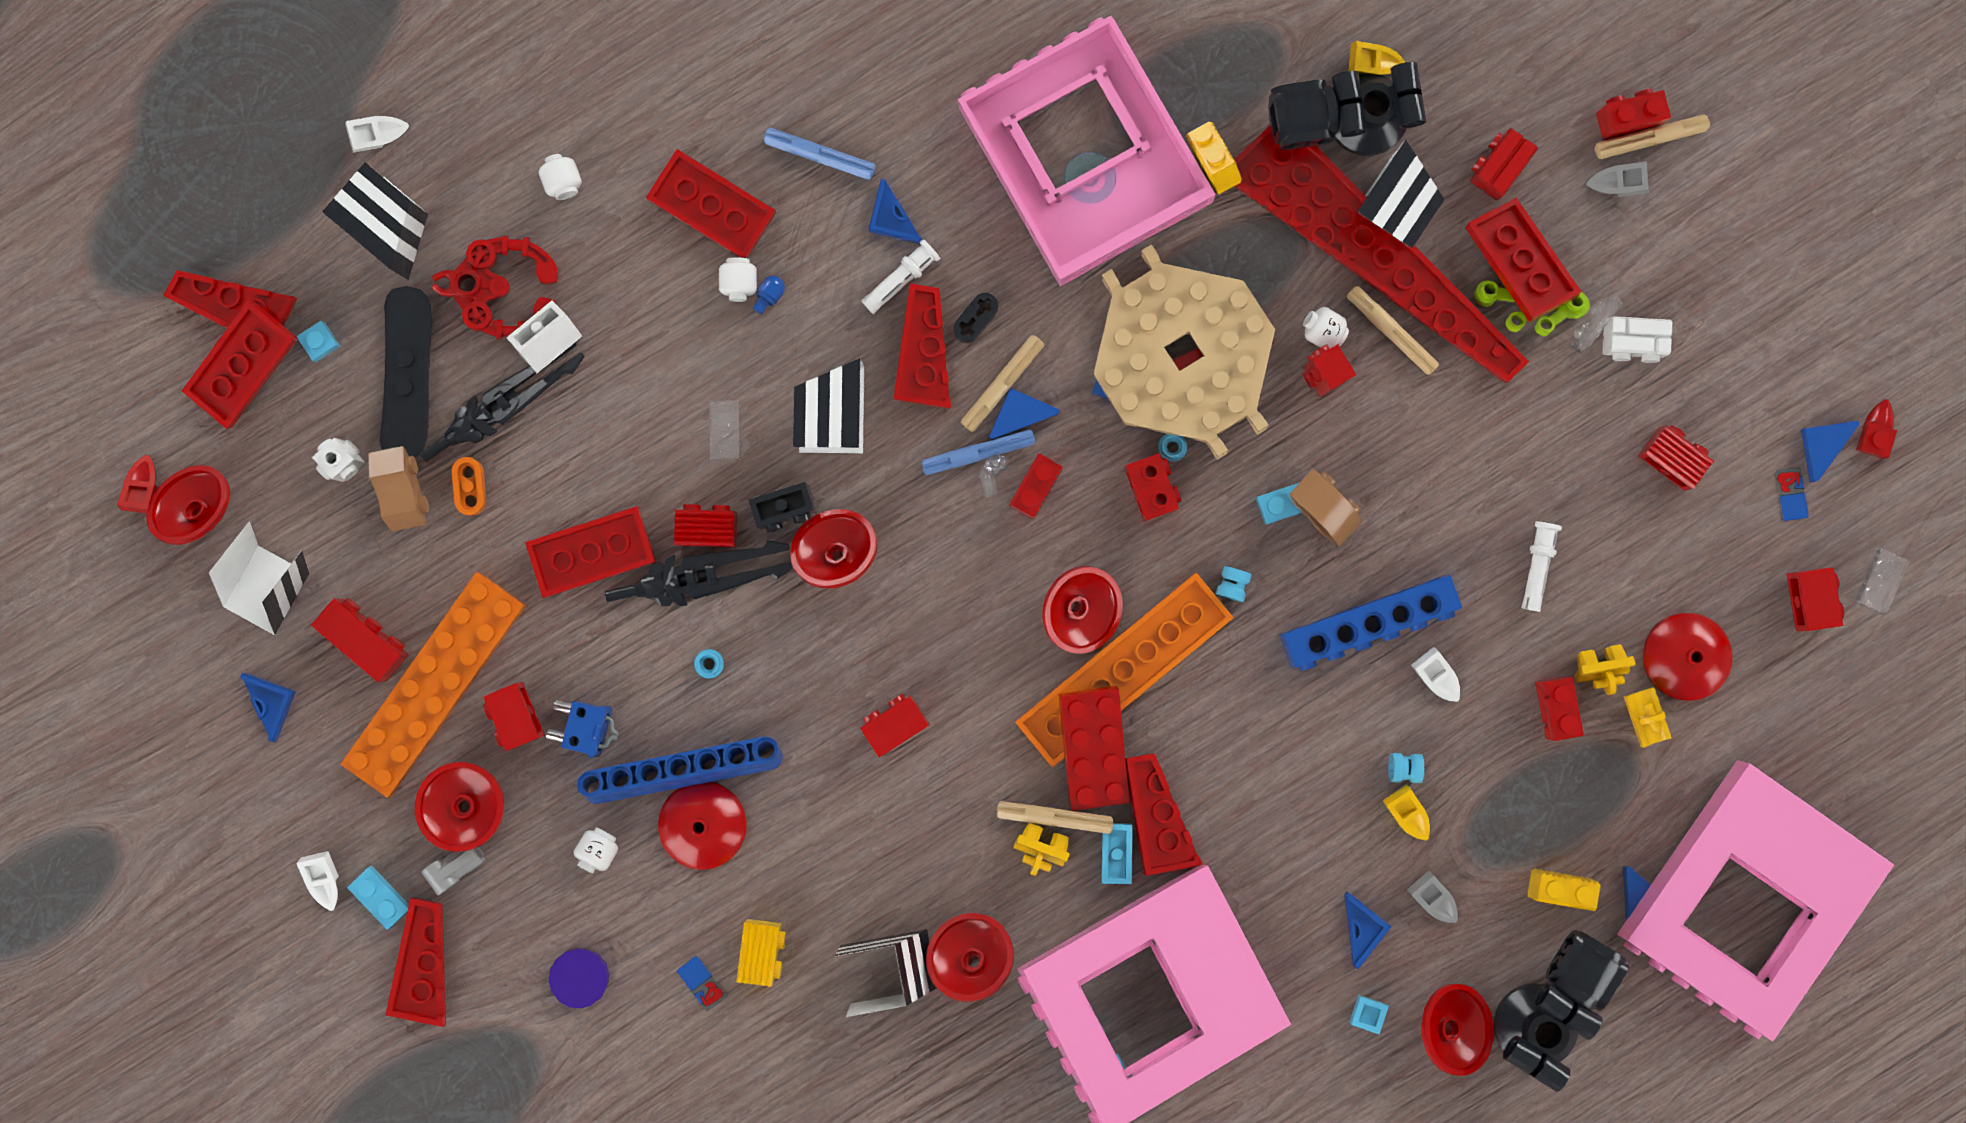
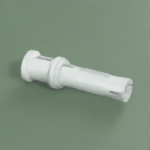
[861,239,941,315]
[1521,521,1562,612]

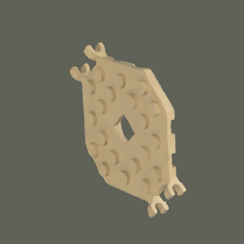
[1094,244,1275,460]

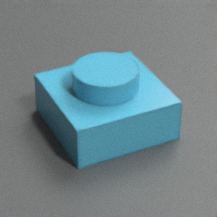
[296,321,341,362]
[1349,994,1389,1034]

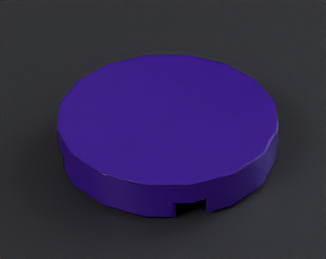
[549,948,610,1009]

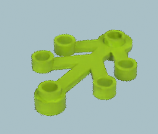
[1474,281,1590,336]

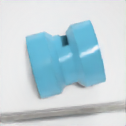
[1215,566,1252,603]
[1388,753,1424,783]

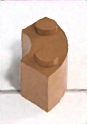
[368,446,429,532]
[1289,469,1362,548]

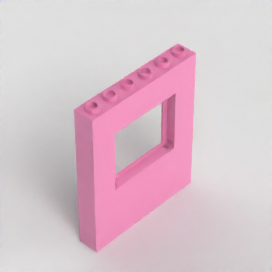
[958,15,1216,287]
[1617,760,1894,1042]
[1017,865,1291,1123]

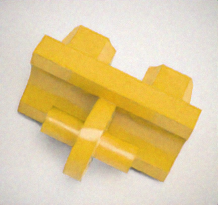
[1574,644,1636,695]
[1623,687,1672,748]
[1013,823,1070,876]

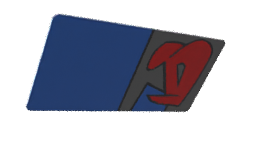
[1776,467,1809,521]
[677,956,727,1012]

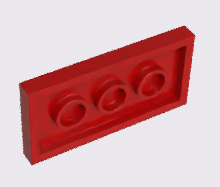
[646,149,777,259]
[1465,197,1582,323]
[182,300,298,429]
[525,506,656,598]
[1058,686,1129,811]

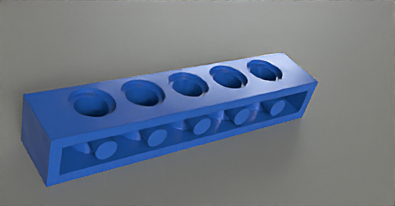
[1279,575,1462,671]

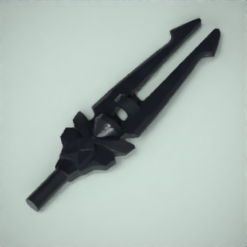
[420,342,585,462]
[605,540,793,606]

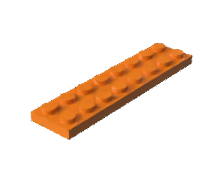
[340,572,527,798]
[1015,572,1234,768]

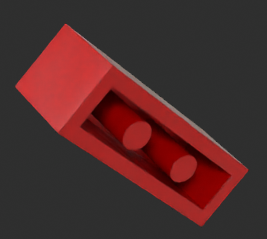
[311,598,409,682]

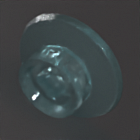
[1064,152,1116,203]

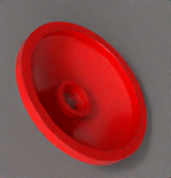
[146,465,230,545]
[790,509,877,589]
[1042,566,1123,654]
[1643,613,1733,701]
[414,762,504,852]
[658,782,747,870]
[926,913,1014,1002]
[1421,984,1494,1076]

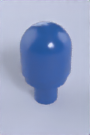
[752,276,785,314]

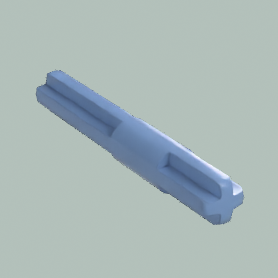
[764,128,875,180]
[922,429,1035,475]

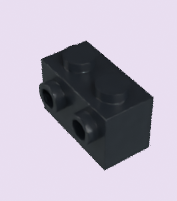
[748,482,817,533]

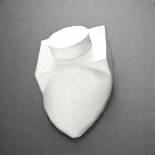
[345,116,409,153]
[1411,647,1460,702]
[296,851,339,911]

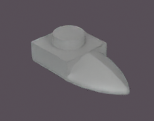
[1586,161,1649,197]
[1407,871,1458,923]

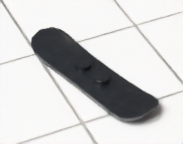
[380,286,432,457]

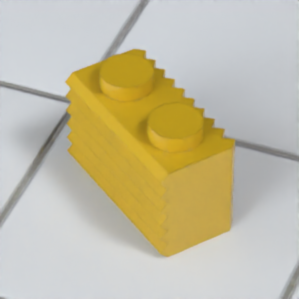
[1186,122,1242,194]
[1528,868,1600,911]
[736,919,786,987]

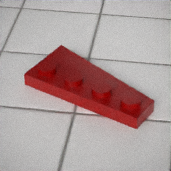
[163,270,298,328]
[892,283,951,409]
[1125,753,1203,876]
[385,897,446,1027]

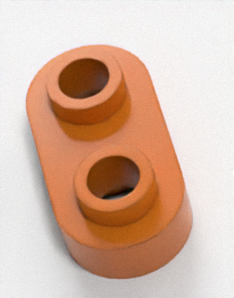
[452,457,487,516]

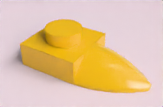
[1348,41,1405,75]
[1383,784,1430,840]

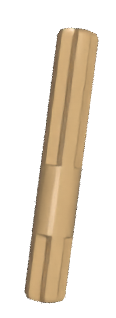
[1595,114,1710,159]
[1347,286,1439,375]
[961,335,1044,432]
[997,801,1113,834]

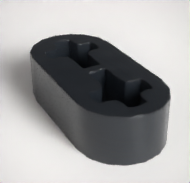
[954,293,998,344]

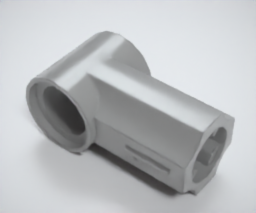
[421,847,486,896]

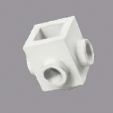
[312,438,365,482]

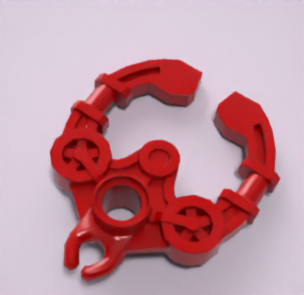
[432,235,558,340]

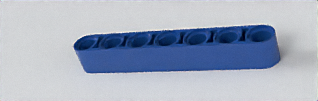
[577,737,783,804]

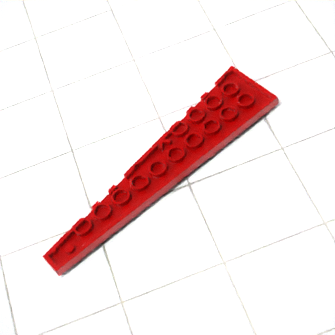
[1234,125,1529,384]

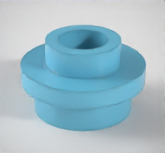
[1158,434,1187,462]
[694,649,724,679]

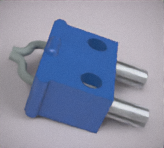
[546,700,619,758]

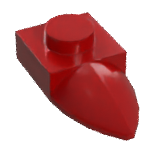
[1856,399,1897,459]
[117,454,158,513]

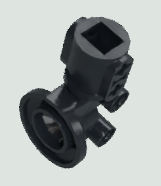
[1268,62,1427,156]
[1494,930,1629,1092]

